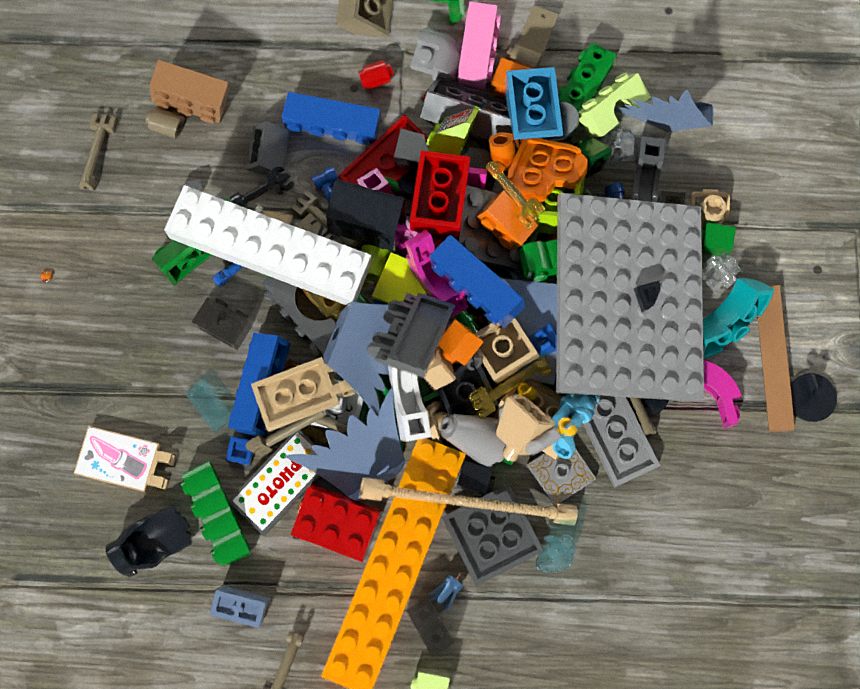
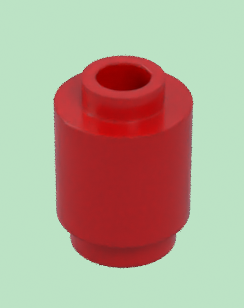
[358,60,394,89]

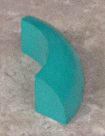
[703,278,775,359]

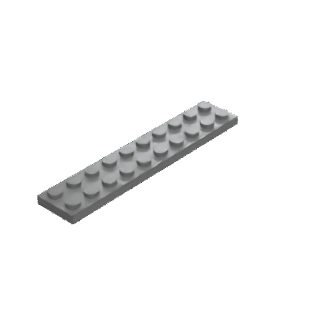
[507,270,660,488]

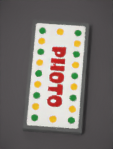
[229,430,321,536]

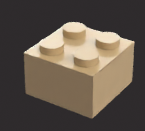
[475,318,540,383]

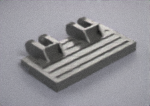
[367,293,455,378]

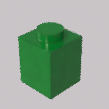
[701,222,736,257]

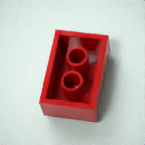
[410,150,470,237]
[290,484,383,562]

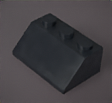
[326,179,406,252]

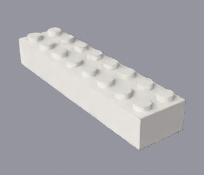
[164,185,372,305]

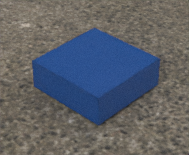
[226,436,254,466]

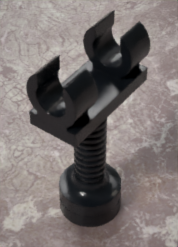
[230,166,295,209]

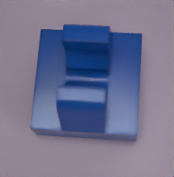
[528,323,557,358]

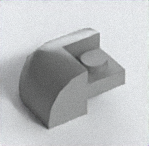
[410,27,461,83]

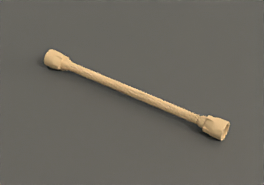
[360,477,578,526]

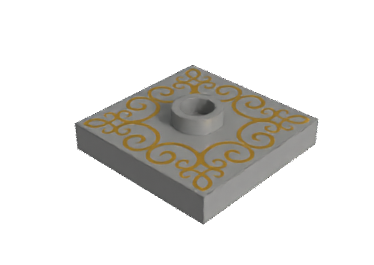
[527,448,596,507]

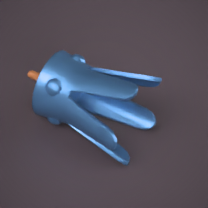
[427,574,464,612]

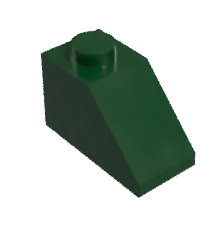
[573,138,612,179]

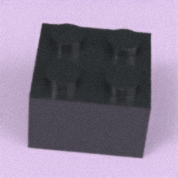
[437,362,501,416]

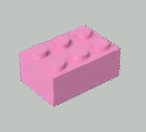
[458,2,501,91]

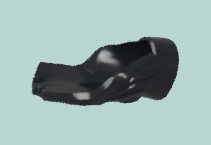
[105,505,192,577]

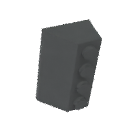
[420,77,513,140]

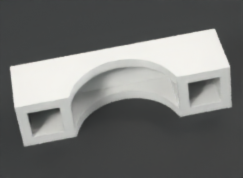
[388,366,431,442]

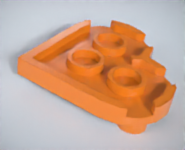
[507,138,588,202]

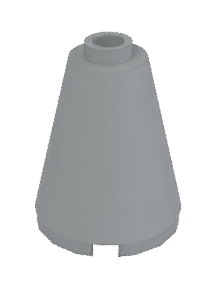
[440,414,506,467]

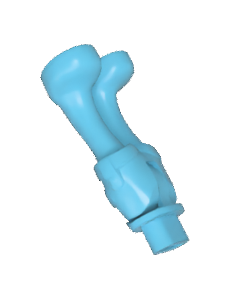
[551,394,600,459]

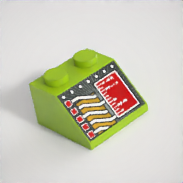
[426,106,480,155]

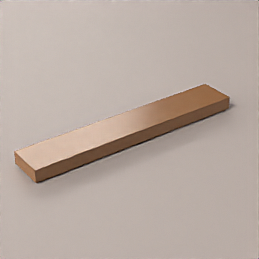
[757,285,795,432]

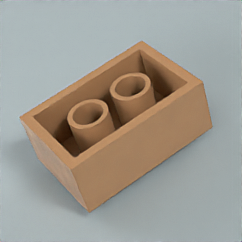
[149,60,228,123]

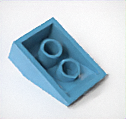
[505,67,563,140]

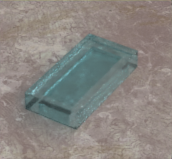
[185,379,231,433]

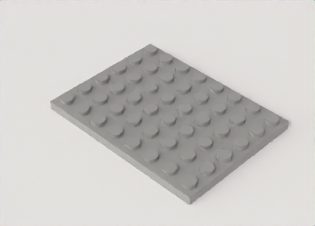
[556,193,704,402]

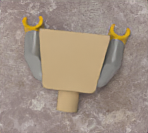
[496,383,577,461]

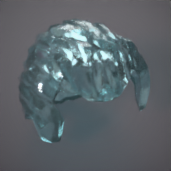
[536,534,575,573]

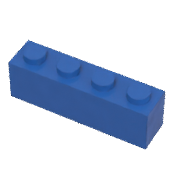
[282,92,381,145]
[429,235,525,328]
[228,333,291,437]

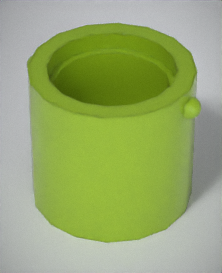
[361,245,391,283]

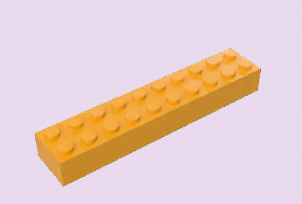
[321,438,466,689]

